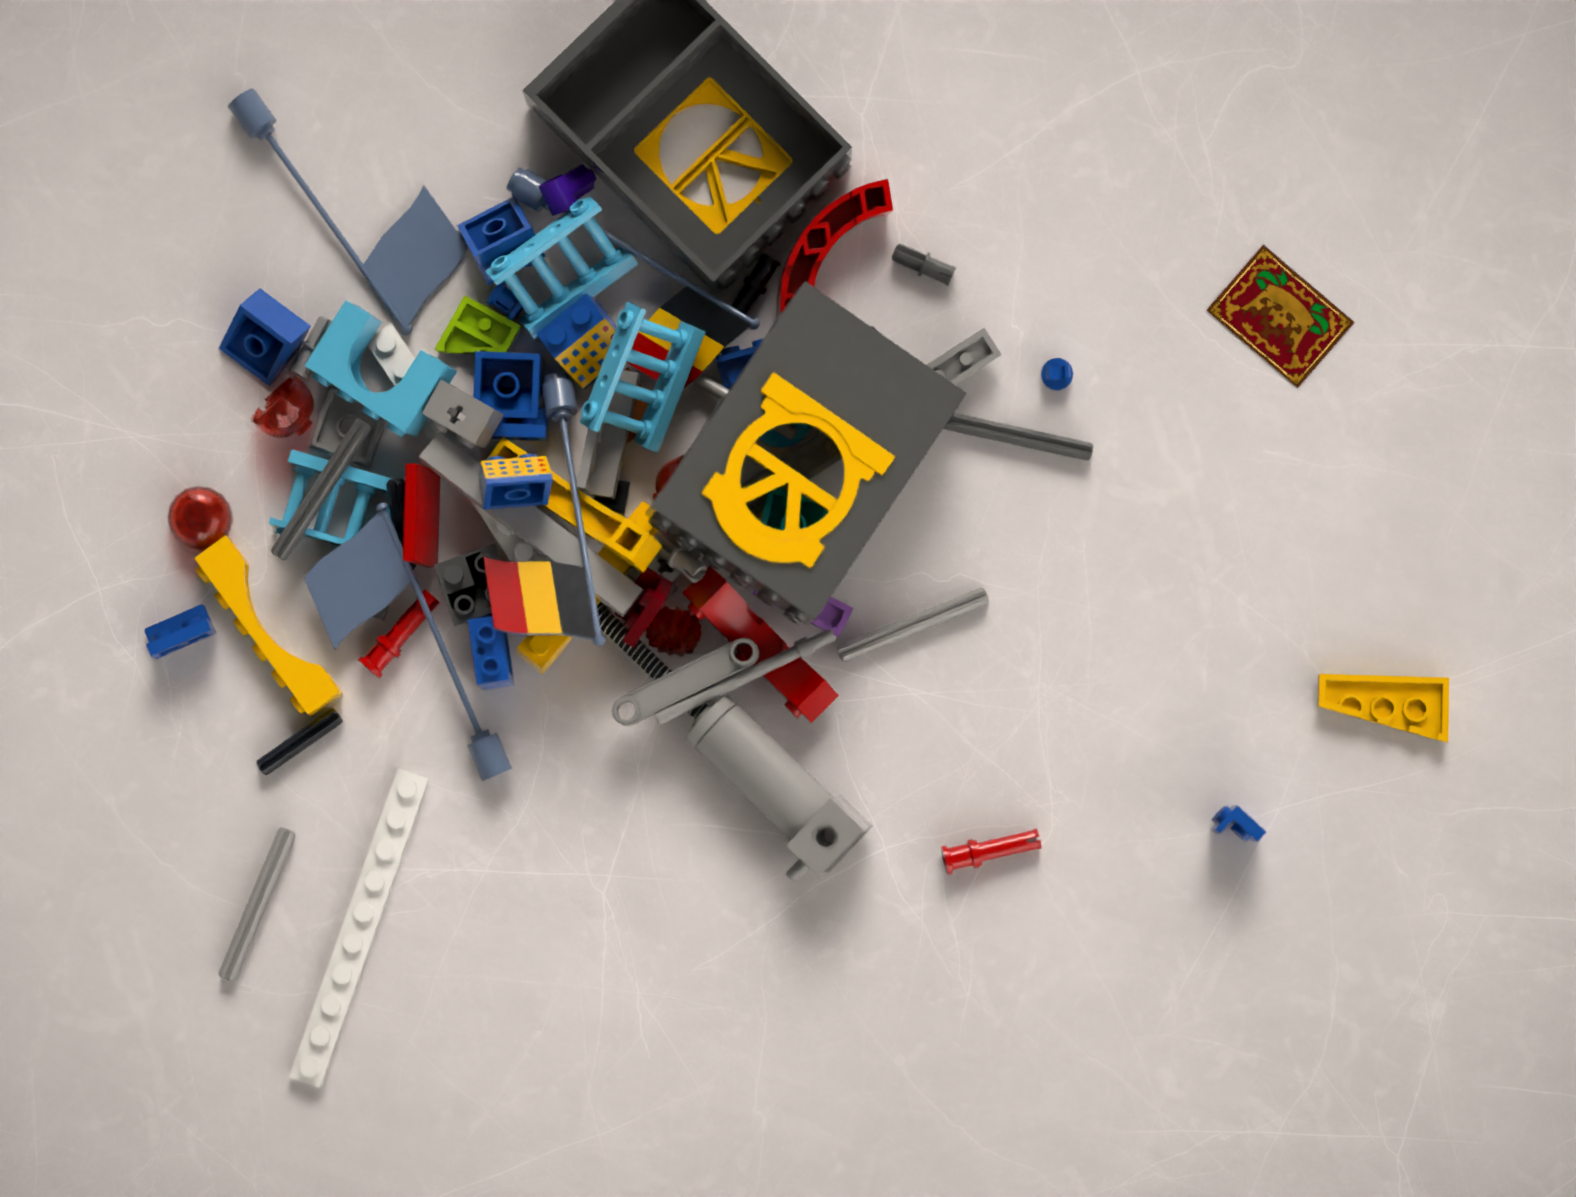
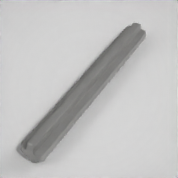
[837,588,989,662]
[218,827,295,981]

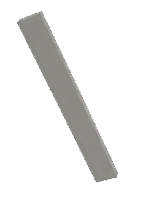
[419,432,643,617]

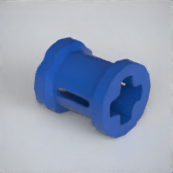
[486,281,524,321]

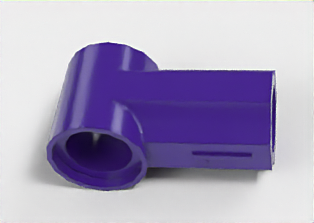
[538,164,597,216]

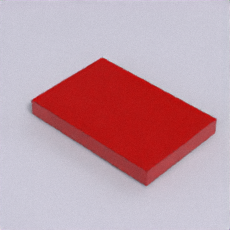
[403,463,440,568]

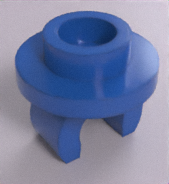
[1041,358,1073,390]

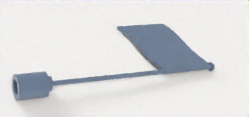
[228,88,468,335]
[304,503,512,781]

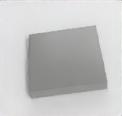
[308,386,387,468]

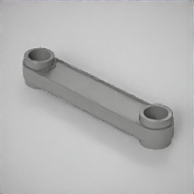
[612,638,759,726]

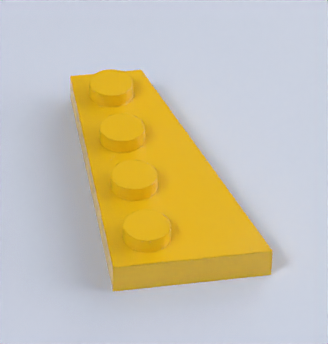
[1317,674,1449,743]

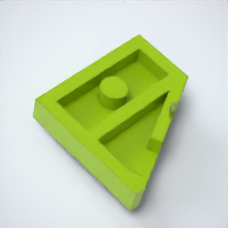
[434,295,522,354]

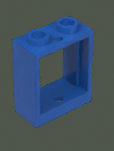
[468,616,515,690]

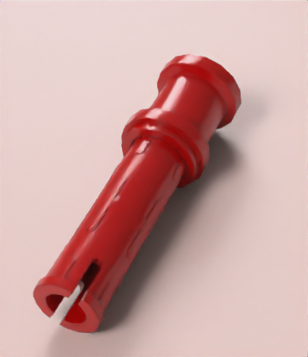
[358,589,440,679]
[941,828,1042,875]

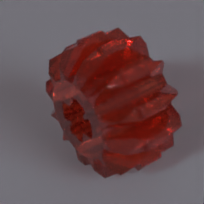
[646,606,702,657]

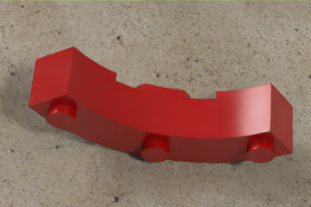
[776,179,893,318]
[682,565,839,723]

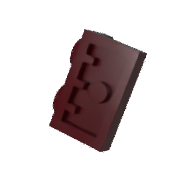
[614,567,673,647]

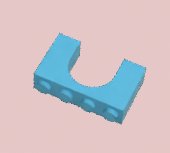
[305,300,457,437]

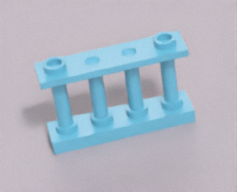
[485,196,638,339]
[579,302,705,453]
[269,449,392,546]

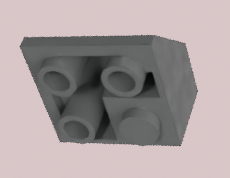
[433,543,501,626]

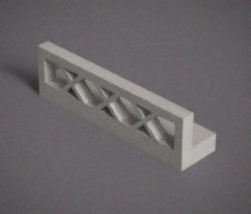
[576,361,641,500]

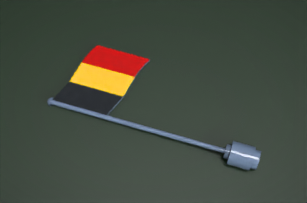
[507,168,760,389]
[483,372,606,646]

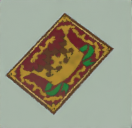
[1207,245,1355,388]

